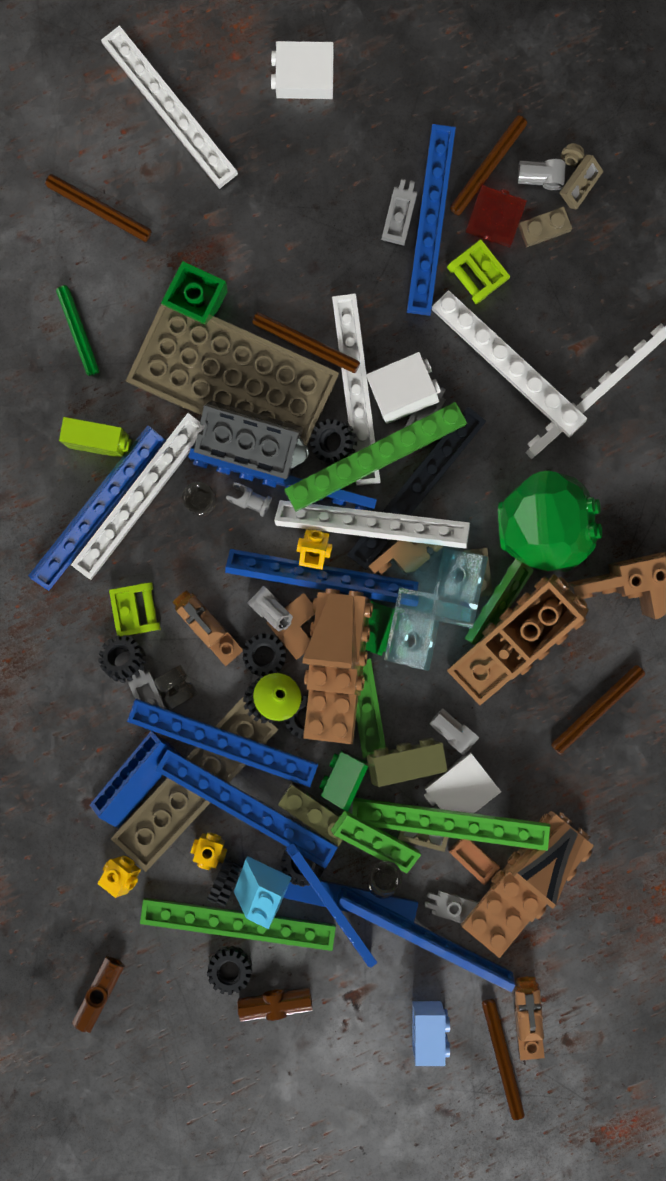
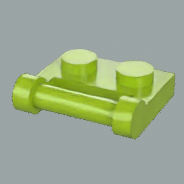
[447,240,510,305]
[109,582,161,637]

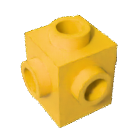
[297,529,332,570]
[190,832,227,870]
[97,856,141,898]

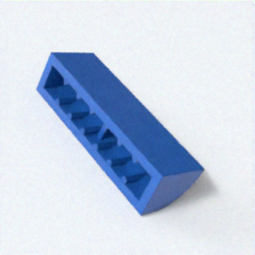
[90,731,180,829]

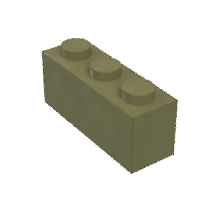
[367,738,448,787]
[278,781,343,847]

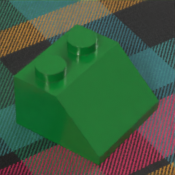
[161,261,228,325]
[319,750,368,812]

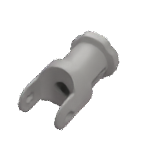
[226,482,272,517]

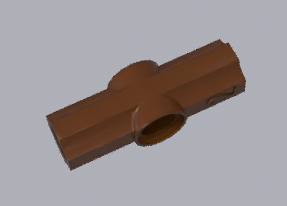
[72,956,125,1033]
[237,988,313,1022]

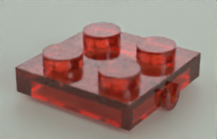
[466,185,527,248]

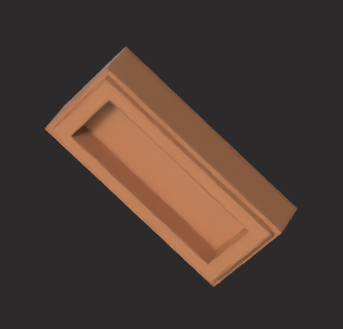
[448,839,501,885]

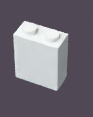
[271,41,333,99]
[366,352,441,424]
[424,751,501,814]

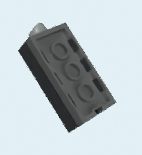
[194,400,309,479]

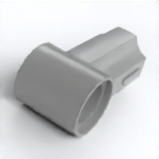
[517,159,566,190]
[247,586,293,631]
[429,708,479,756]

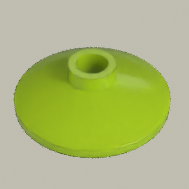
[253,673,301,721]

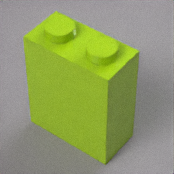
[59,417,132,458]

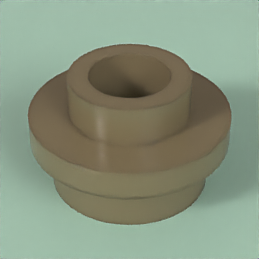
[561,143,585,166]

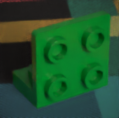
[365,601,401,656]

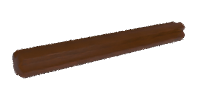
[450,115,527,216]
[45,174,152,242]
[252,312,360,373]
[551,665,645,754]
[482,999,525,1120]

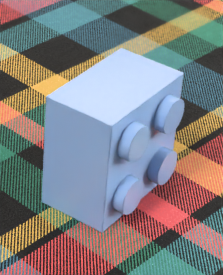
[412,1001,450,1066]

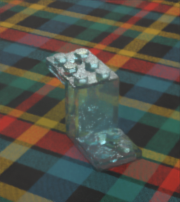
[384,549,488,671]

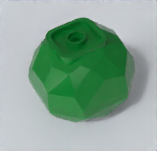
[498,471,602,572]

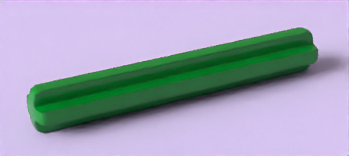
[56,285,99,376]

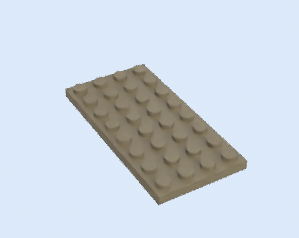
[126,305,339,446]

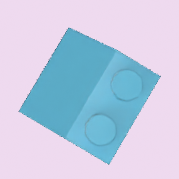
[234,856,292,929]

